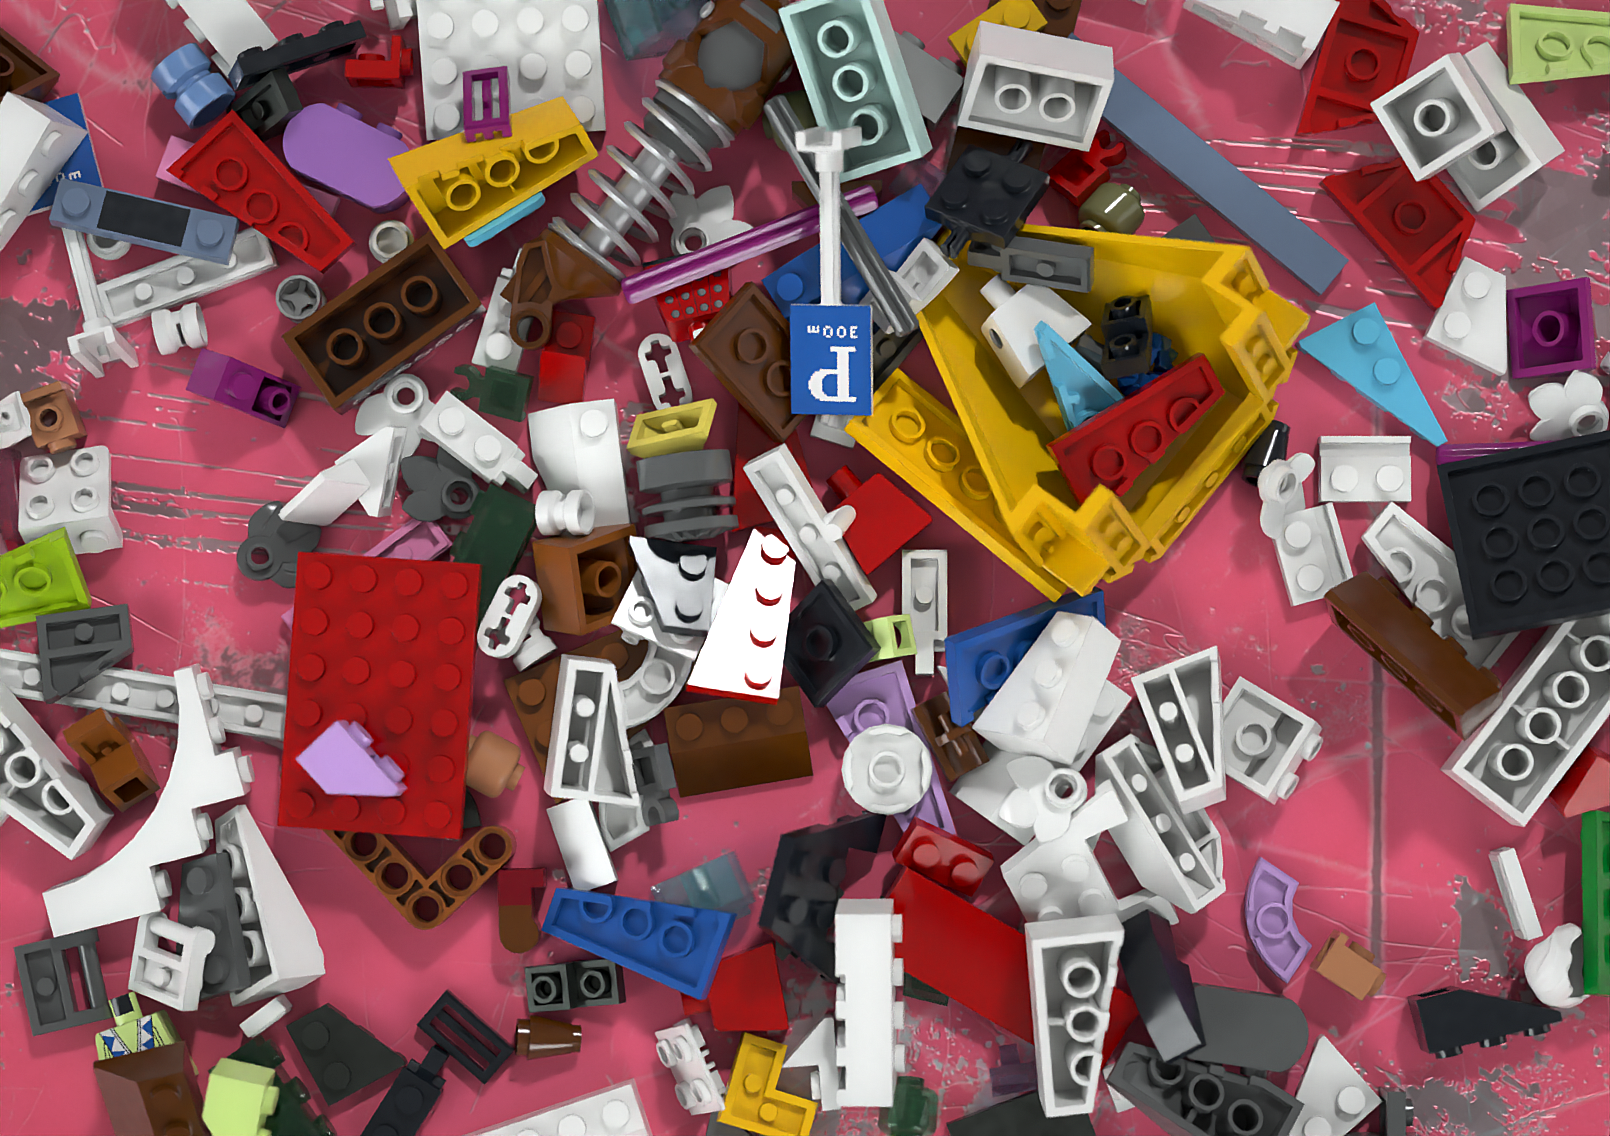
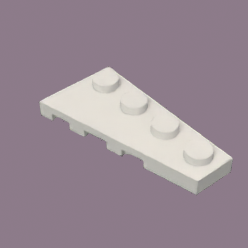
[1361,501,1520,670]

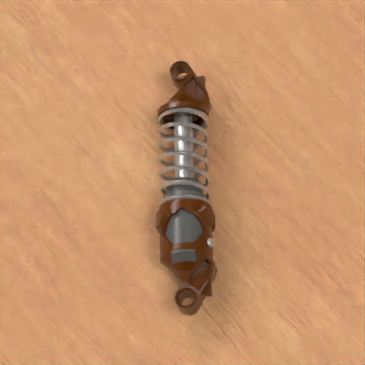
[500,0,795,351]

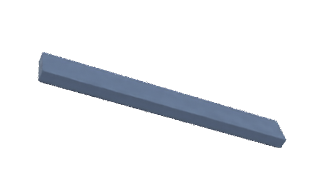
[1067,32,1349,296]

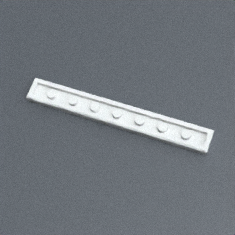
[0,648,287,741]

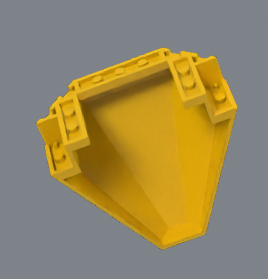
[915,224,1311,597]

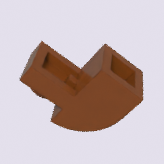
[62,707,161,812]

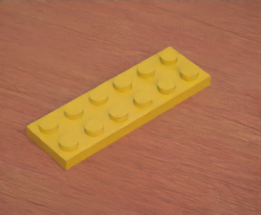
[844,368,1069,603]

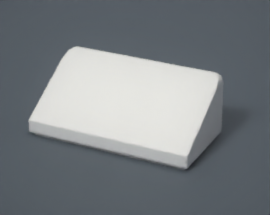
[278,458,371,526]
[546,799,619,891]

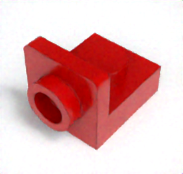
[345,35,414,89]

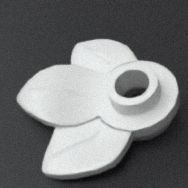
[668,185,753,256]
[1528,370,1609,441]
[355,374,436,460]
[1258,452,1316,540]
[998,756,1087,844]

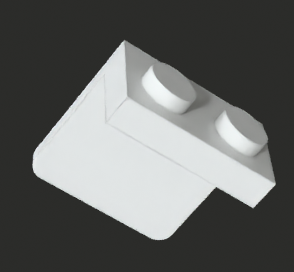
[18,446,123,555]

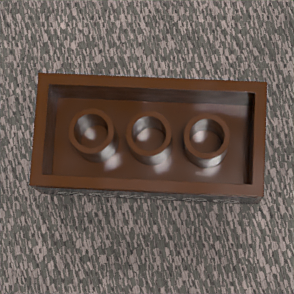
[281,231,487,415]

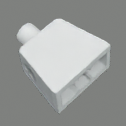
[979,274,1092,389]

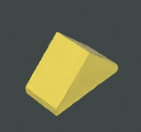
[626,398,717,459]

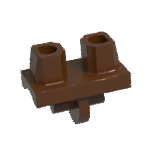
[910,690,990,782]

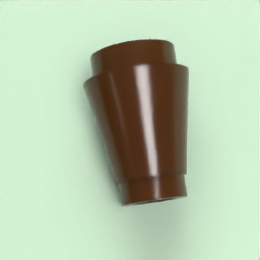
[515,1014,582,1060]

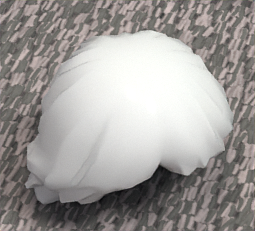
[1524,923,1591,1008]

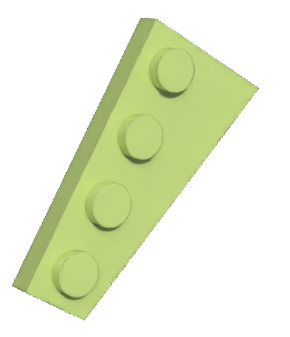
[1506,3,1610,85]

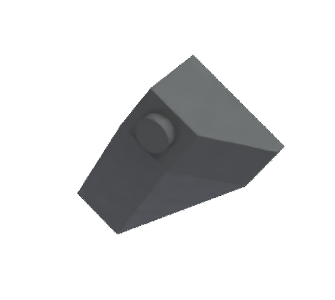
[1105,1042,1305,1136]

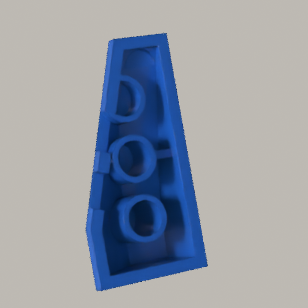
[761,183,943,323]

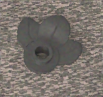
[400,446,482,522]
[236,501,322,588]

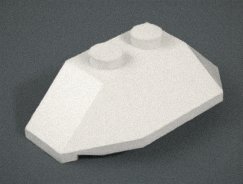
[1095,734,1226,914]

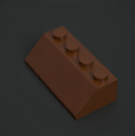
[1323,571,1503,741]

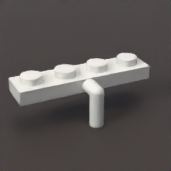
[743,443,877,611]

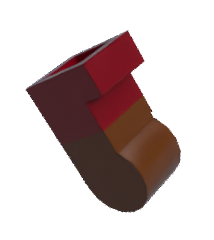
[498,867,547,954]

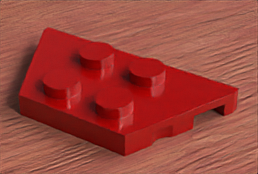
[1295,0,1420,137]
[1319,157,1476,312]

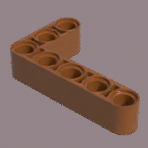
[280,774,517,930]

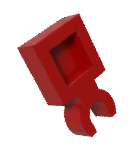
[1047,129,1127,207]

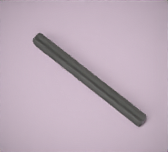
[763,95,919,337]

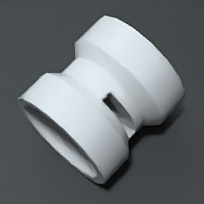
[151,302,208,355]
[535,490,596,535]
[495,615,558,672]

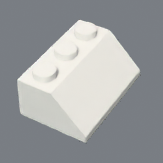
[957,21,1114,152]
[1446,41,1565,212]

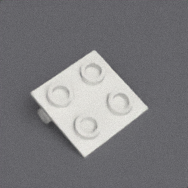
[611,569,730,662]
[654,1017,726,1115]

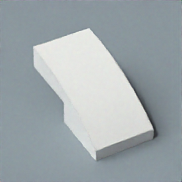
[859,238,960,334]

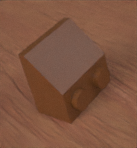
[532,523,638,636]

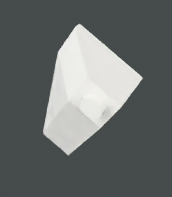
[528,399,631,531]
[215,805,326,1007]

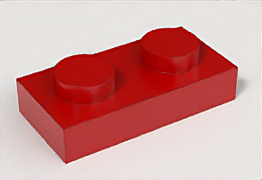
[892,816,995,897]

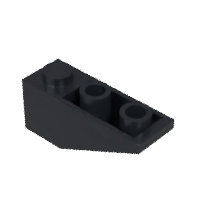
[1407,986,1563,1059]

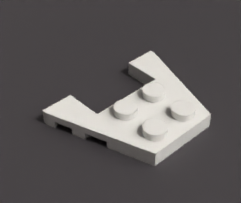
[1001,779,1179,925]

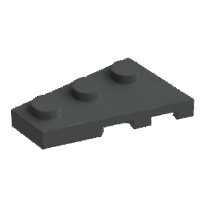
[172,853,252,1008]

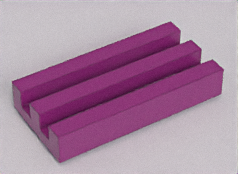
[462,66,512,142]

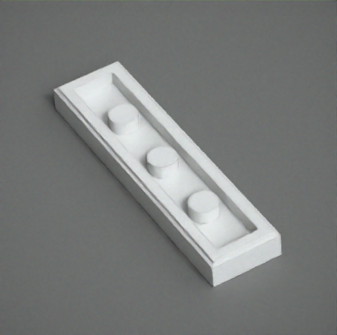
[97,227,280,329]

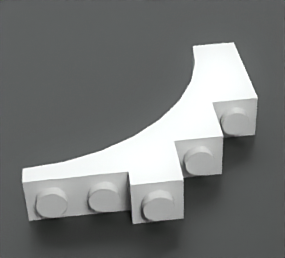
[42,663,255,937]

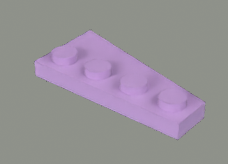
[826,660,956,834]

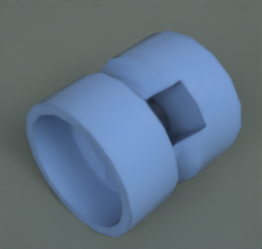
[151,43,236,129]

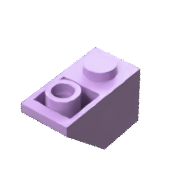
[296,720,407,796]

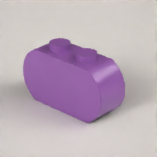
[283,103,410,214]

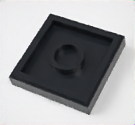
[783,579,881,708]

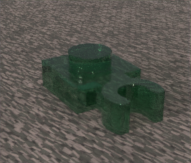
[450,364,534,422]

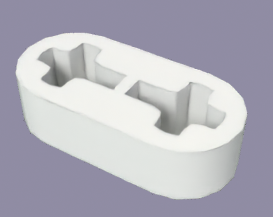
[638,333,693,410]
[477,575,542,659]

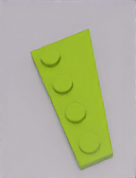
[0,526,92,628]

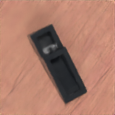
[1118,909,1207,1064]

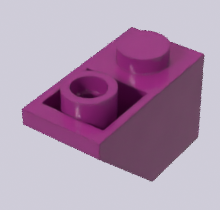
[185,348,301,428]

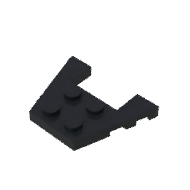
[757,810,887,985]

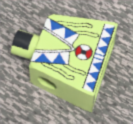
[95,991,199,1075]

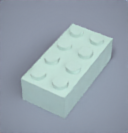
[778,0,933,183]

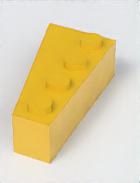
[388,96,599,249]

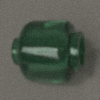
[878,1076,939,1136]

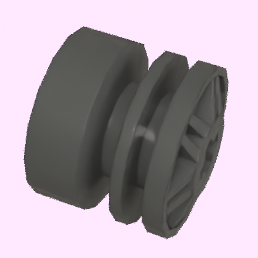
[636,449,739,543]

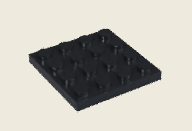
[1437,430,1610,640]

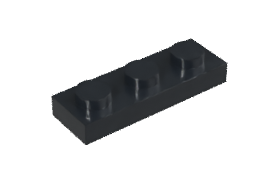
[228,20,367,92]

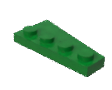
[1580,810,1610,997]

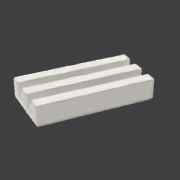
[1488,846,1543,940]

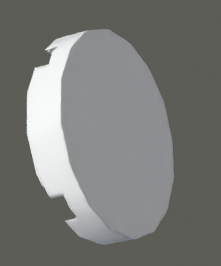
[842,724,933,815]

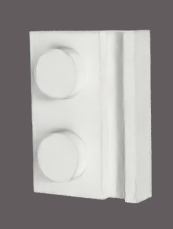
[1318,436,1411,502]
[1272,502,1353,607]

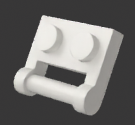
[128,911,215,1011]

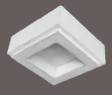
[239,993,293,1038]

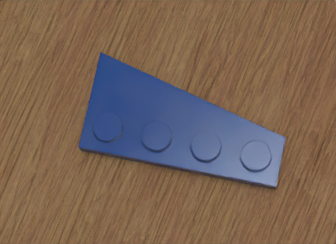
[944,586,1106,727]
[541,887,738,1000]

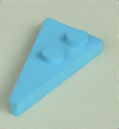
[1295,302,1448,447]
[1033,320,1124,432]

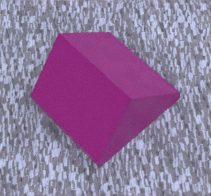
[1506,277,1596,379]

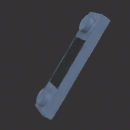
[49,178,240,266]

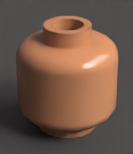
[466,731,526,798]

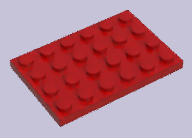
[277,552,482,840]

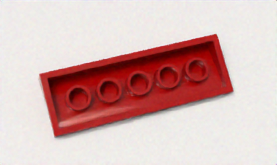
[884,866,1139,1074]

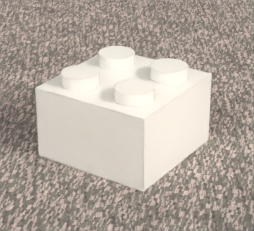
[1370,52,1507,182]

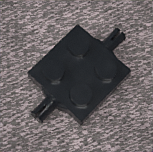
[924,138,1050,259]

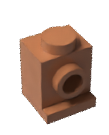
[20,381,87,454]
[1309,929,1386,1001]

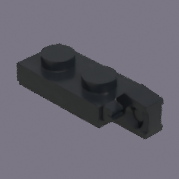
[360,1044,450,1136]

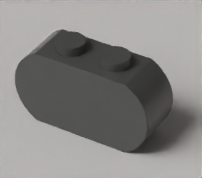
[1187,982,1309,1078]

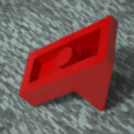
[538,311,596,405]

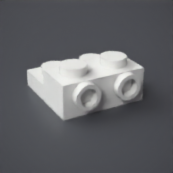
[1222,676,1323,805]

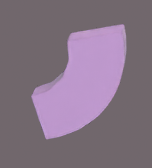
[1244,857,1312,983]

